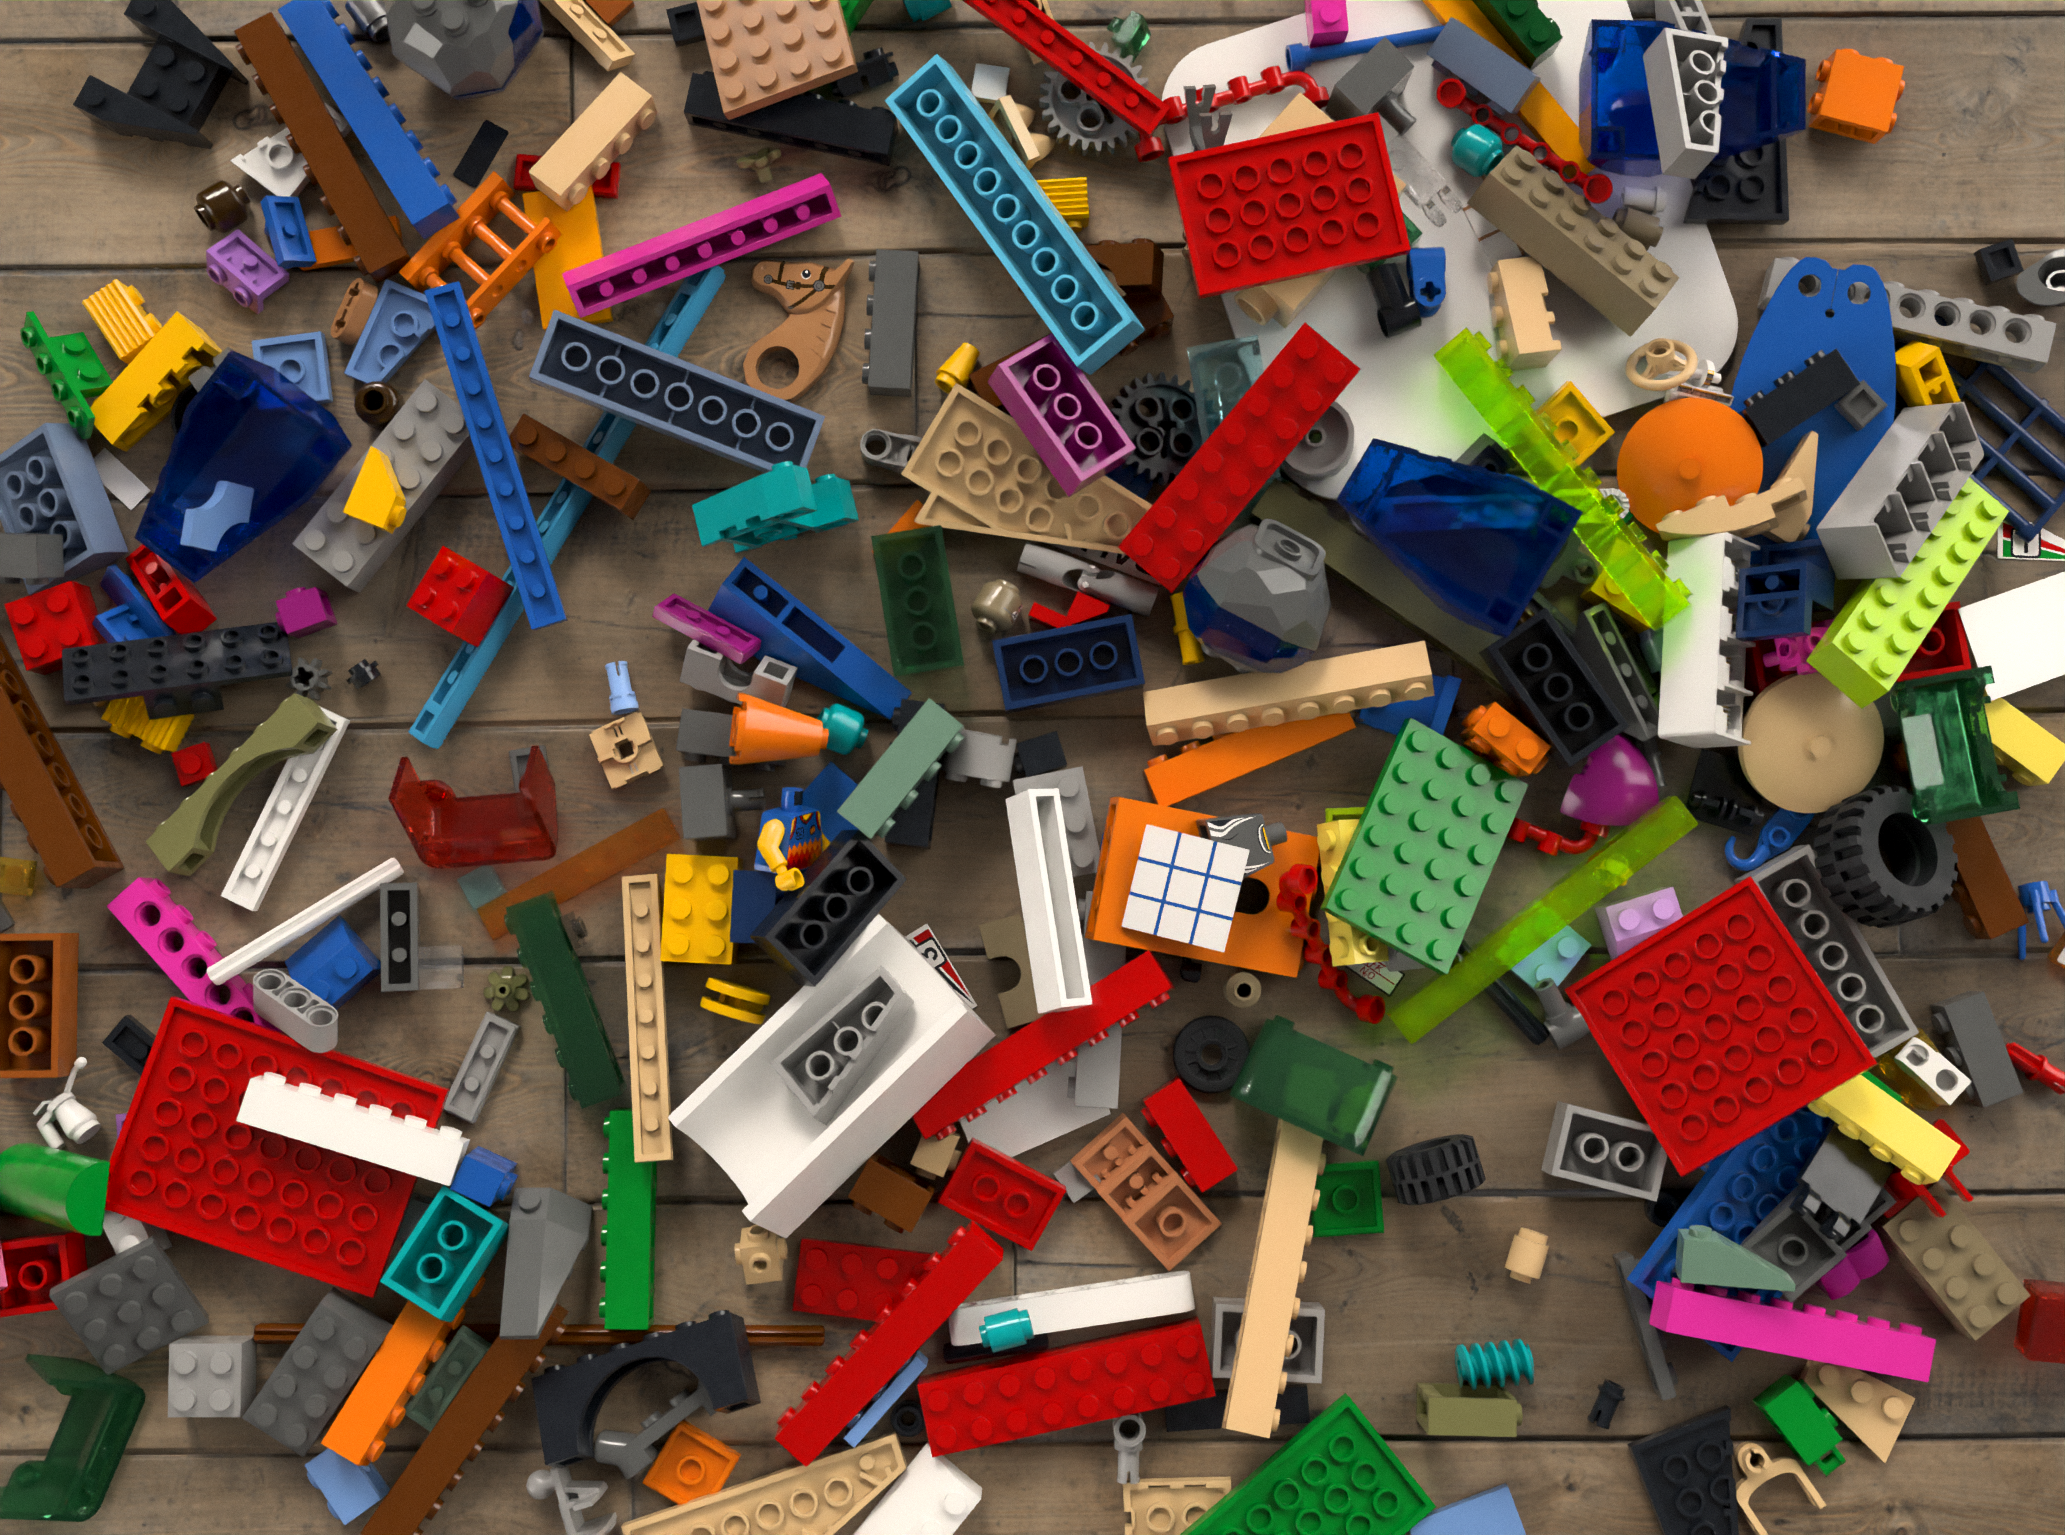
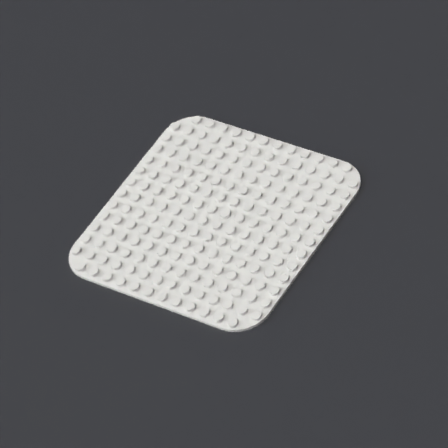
[1162,0,1738,500]

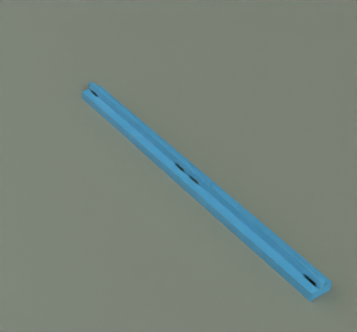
[409,265,726,749]

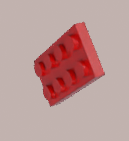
[792,1237,933,1321]

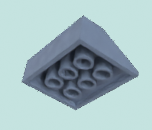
[0,423,129,595]

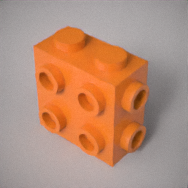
[1807,49,1905,144]
[1459,702,1551,778]

